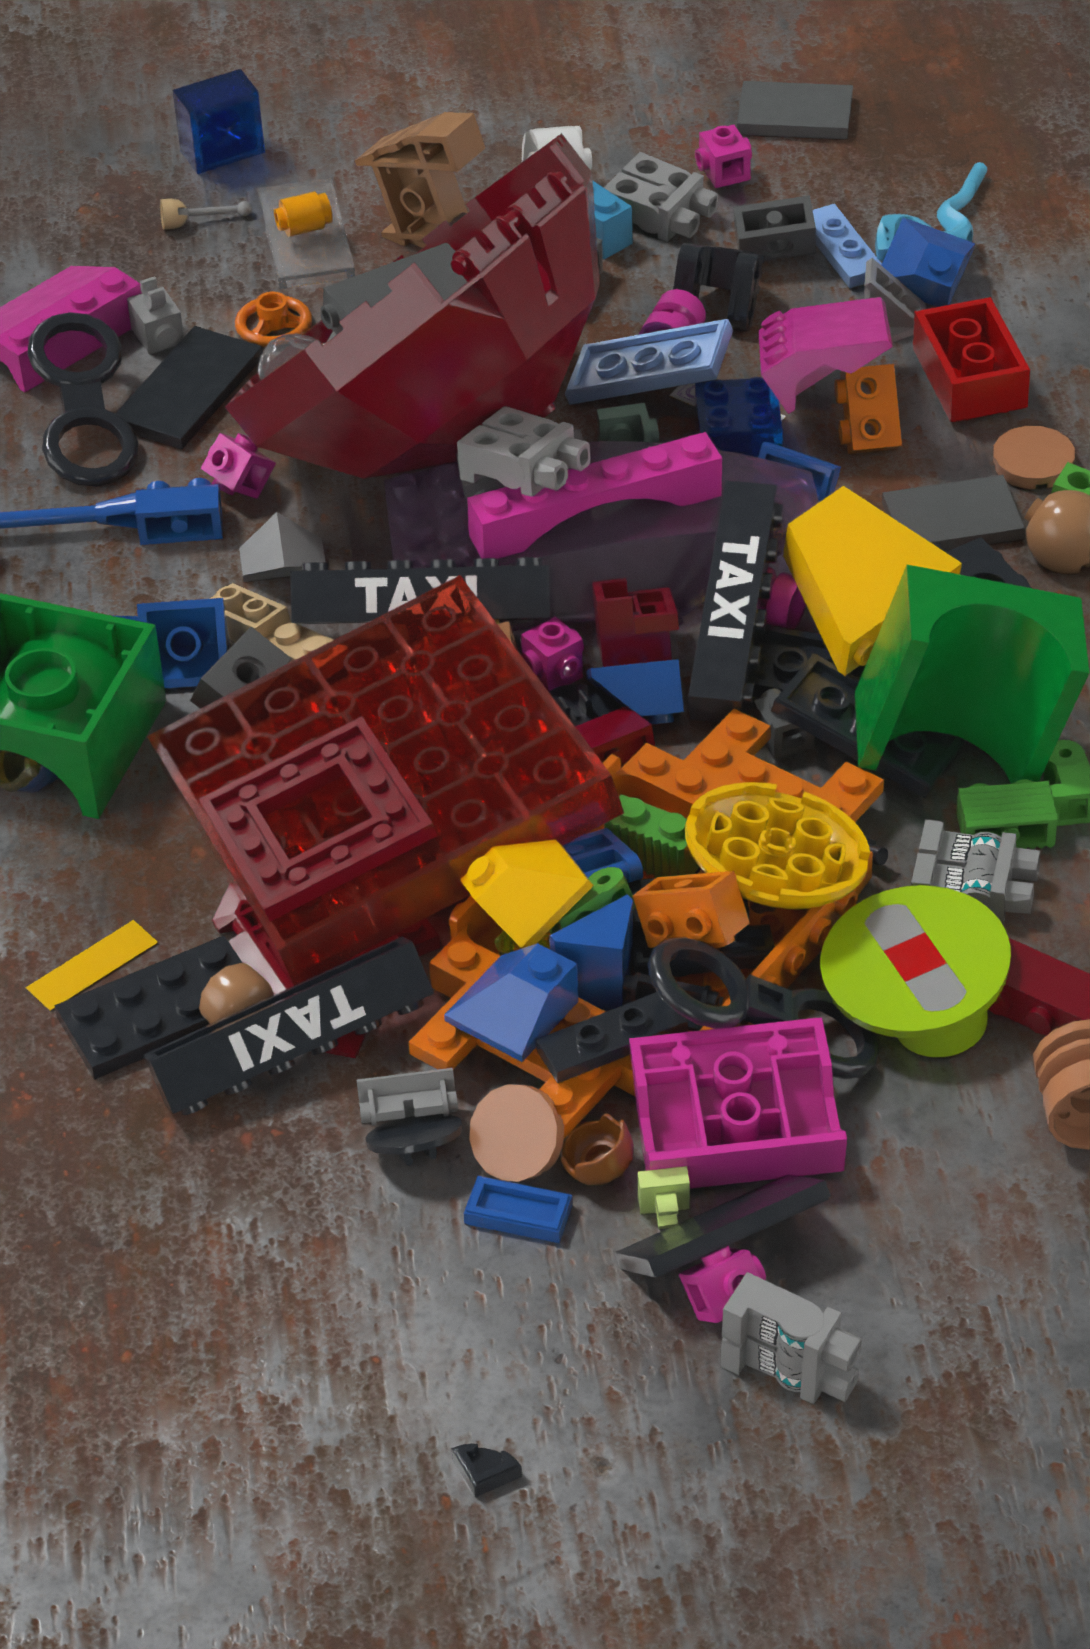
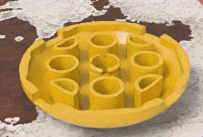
[685,782,870,909]

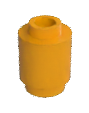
[274,191,333,237]

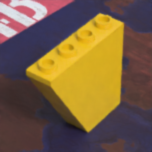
[783,486,962,676]

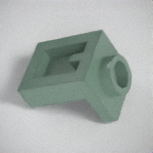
[597,403,659,451]

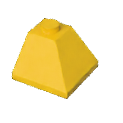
[460,840,594,949]

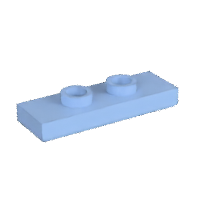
[813,204,882,288]

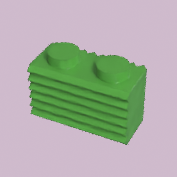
[956,779,1057,850]
[603,794,699,878]

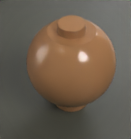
[1024,490,1090,574]

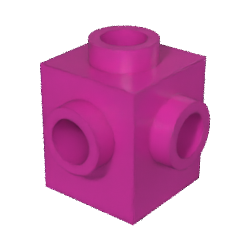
[695,124,752,188]
[201,433,276,499]
[520,616,584,693]
[679,1246,766,1323]

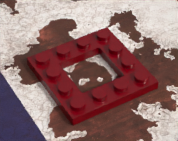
[199,716,437,922]

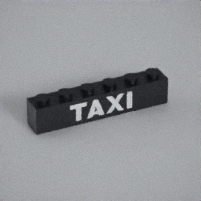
[688,480,785,723]
[290,557,554,625]
[143,936,434,1115]

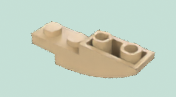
[210,583,350,683]

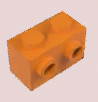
[834,364,902,454]
[632,871,750,948]

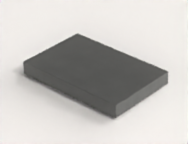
[737,81,853,139]
[882,475,1025,551]

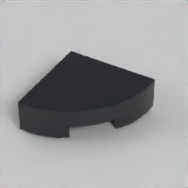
[451,1443,522,1498]

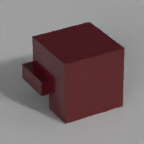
[592,578,679,667]

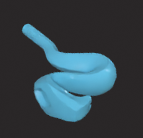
[875,162,987,261]

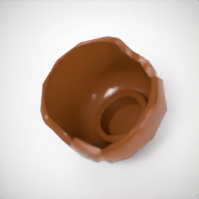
[561,1113,634,1185]

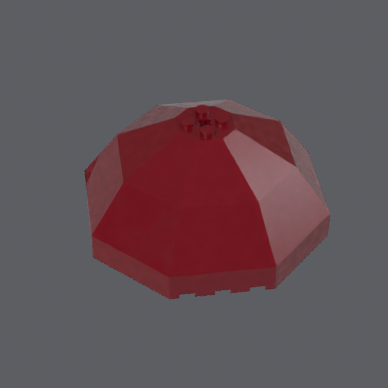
[225,133,600,479]

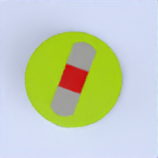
[820,885,1011,1057]

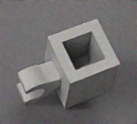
[127,276,184,355]

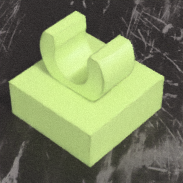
[638,1166,690,1229]

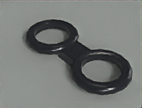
[27,312,139,487]
[648,937,879,1080]

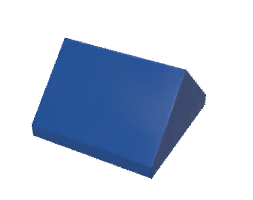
[137,598,230,689]
[550,894,633,1011]

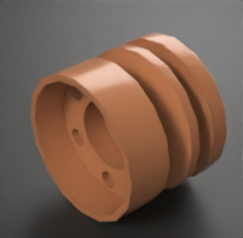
[1033,1019,1090,1150]

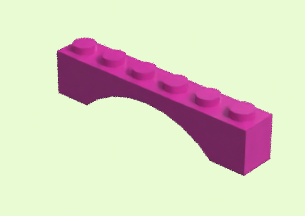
[467,432,722,559]

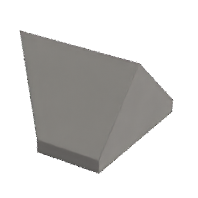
[864,258,926,343]
[239,512,325,582]

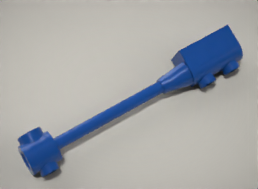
[0,478,223,545]

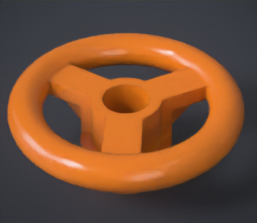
[235,291,312,348]

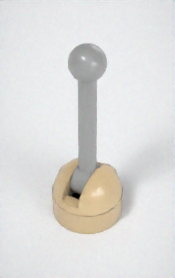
[160,198,252,230]

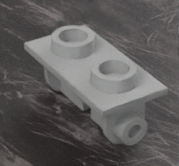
[357,1068,458,1126]

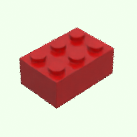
[913,297,1030,422]

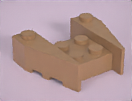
[355,112,485,248]

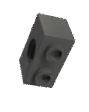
[733,195,816,261]
[190,627,292,733]

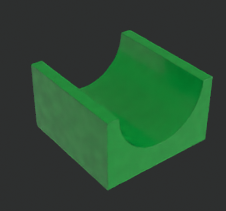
[855,564,1090,784]
[0,593,167,819]

